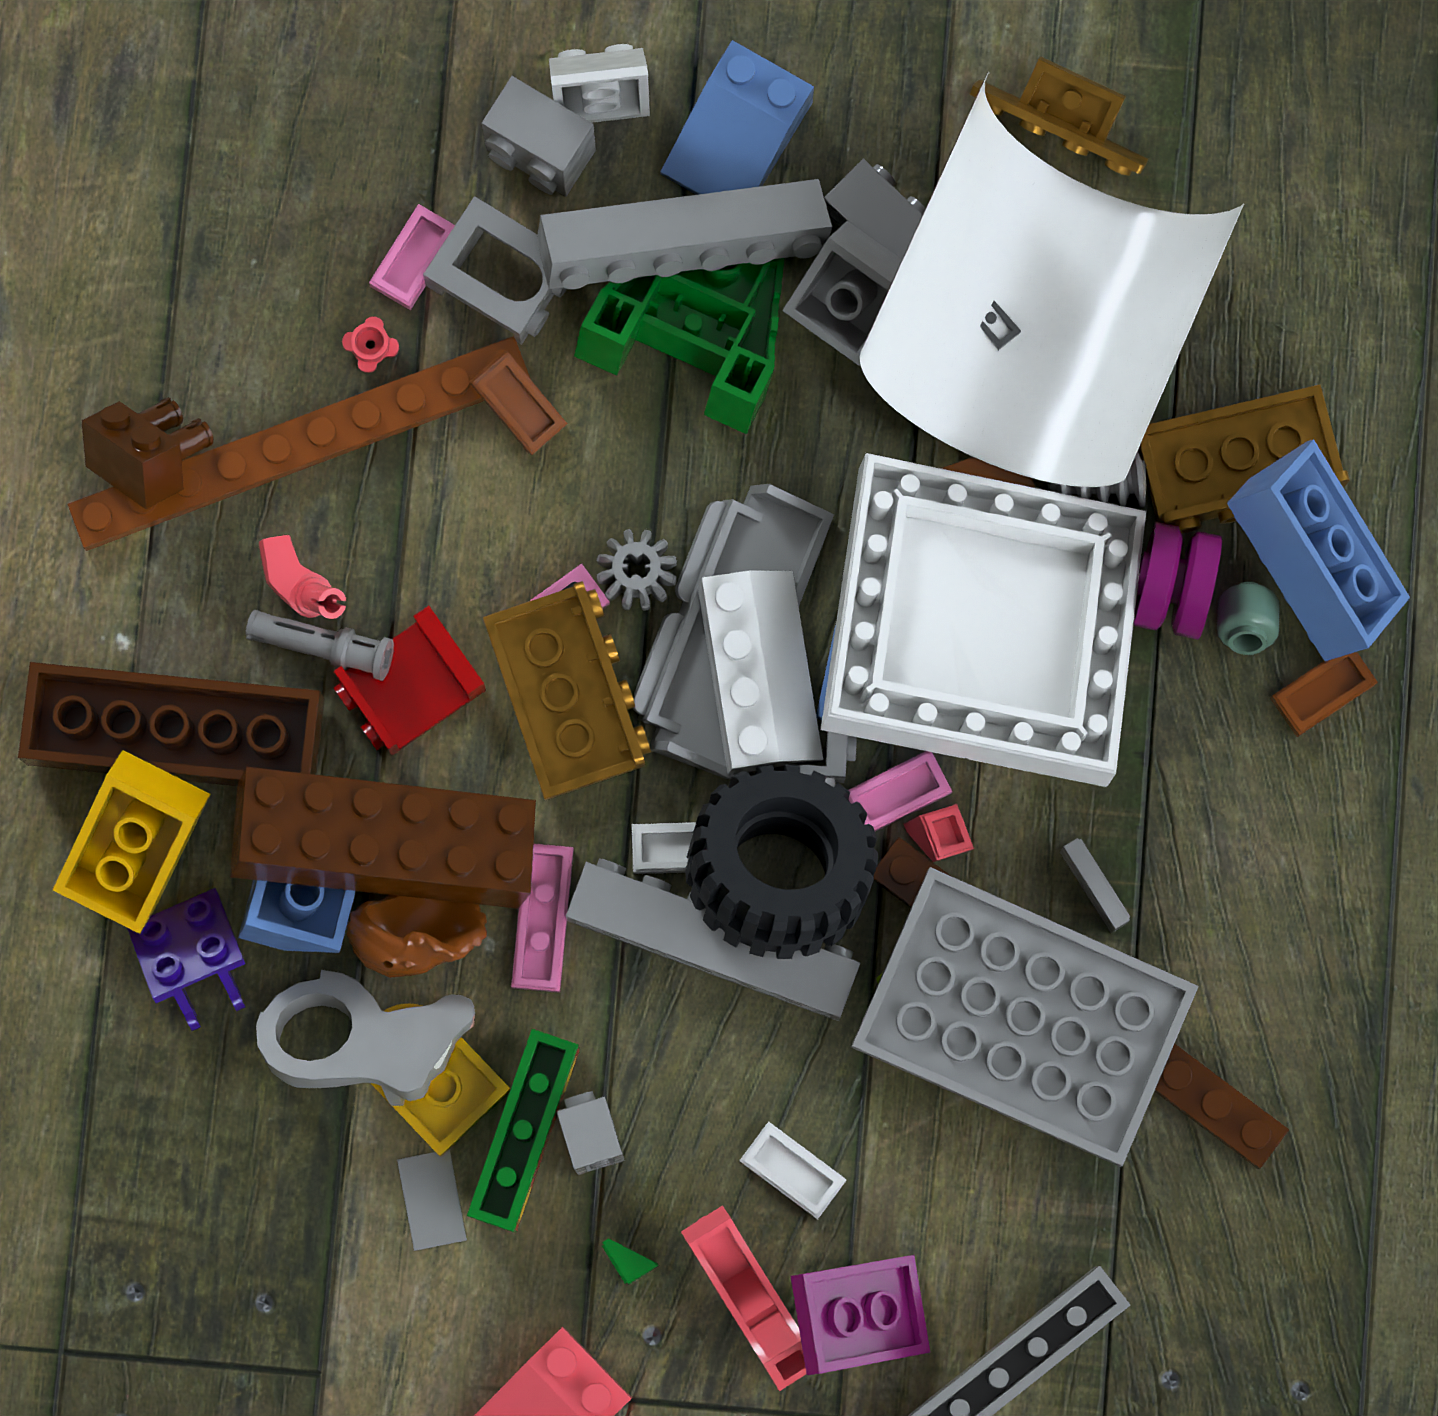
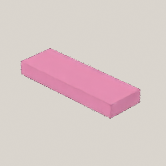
[511,844,574,993]

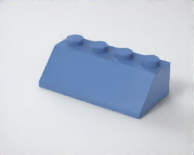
[1227,439,1410,661]

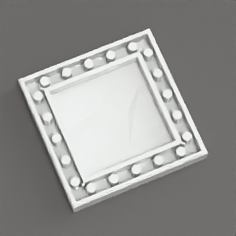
[821,453,1146,787]

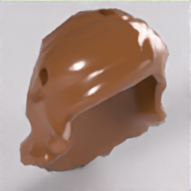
[346,895,487,978]

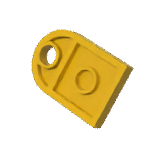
[371,1003,511,1157]

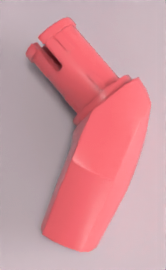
[259,535,346,619]

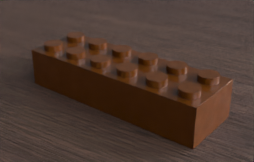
[18,662,325,786]
[230,767,536,909]

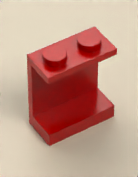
[333,605,486,756]

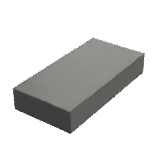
[1060,838,1130,933]

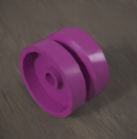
[1133,522,1222,640]

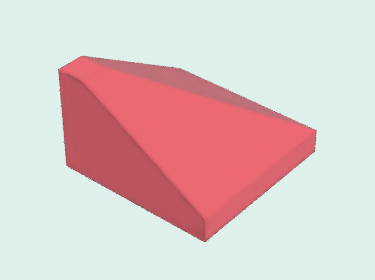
[904,804,974,862]

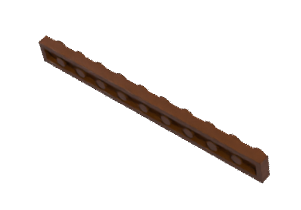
[873,837,1289,1169]

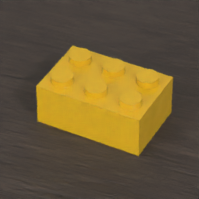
[53,750,210,934]

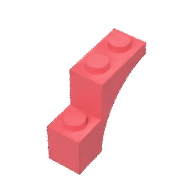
[681,1205,806,1391]

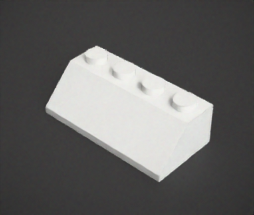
[698,570,823,775]

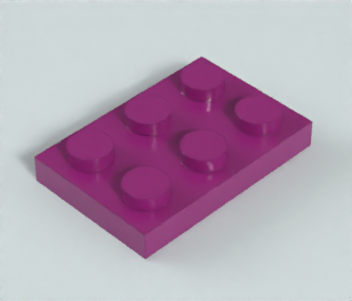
[791,1255,930,1375]

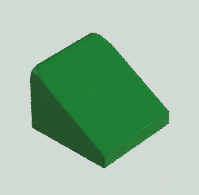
[602,1238,659,1285]

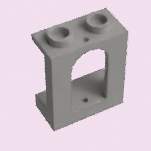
[423,196,567,345]

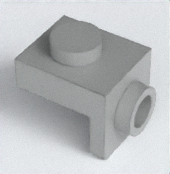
[797,731,857,787]

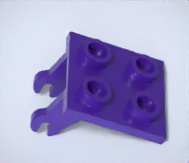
[127,888,246,1031]

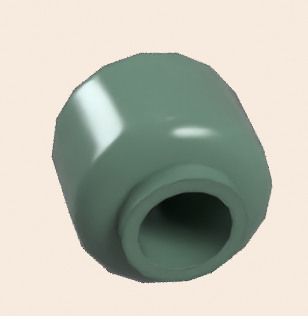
[1217,582,1280,655]

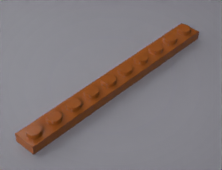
[67,336,531,551]

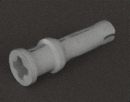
[246,610,394,680]

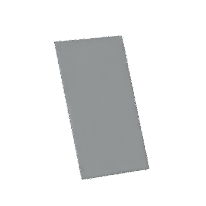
[397,1149,467,1251]

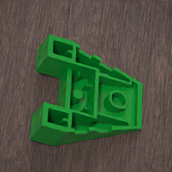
[574,258,784,434]

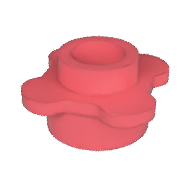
[342,317,399,373]

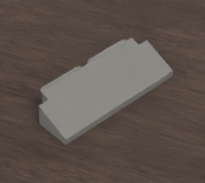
[633,484,834,779]

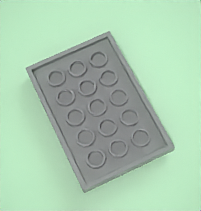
[851,867,1199,1167]

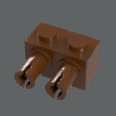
[82,397,214,509]

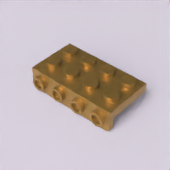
[1138,384,1350,534]
[483,581,651,800]

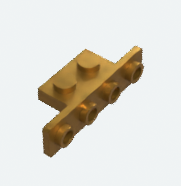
[969,57,1148,176]

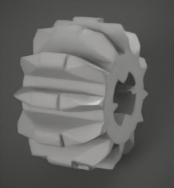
[597,529,677,611]

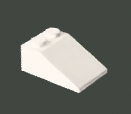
[549,44,650,123]

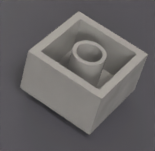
[482,76,596,197]
[782,221,902,366]

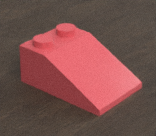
[474,1327,632,1416]

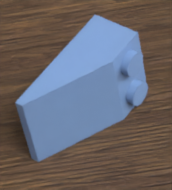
[660,40,814,195]

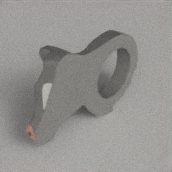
[256,970,475,1106]

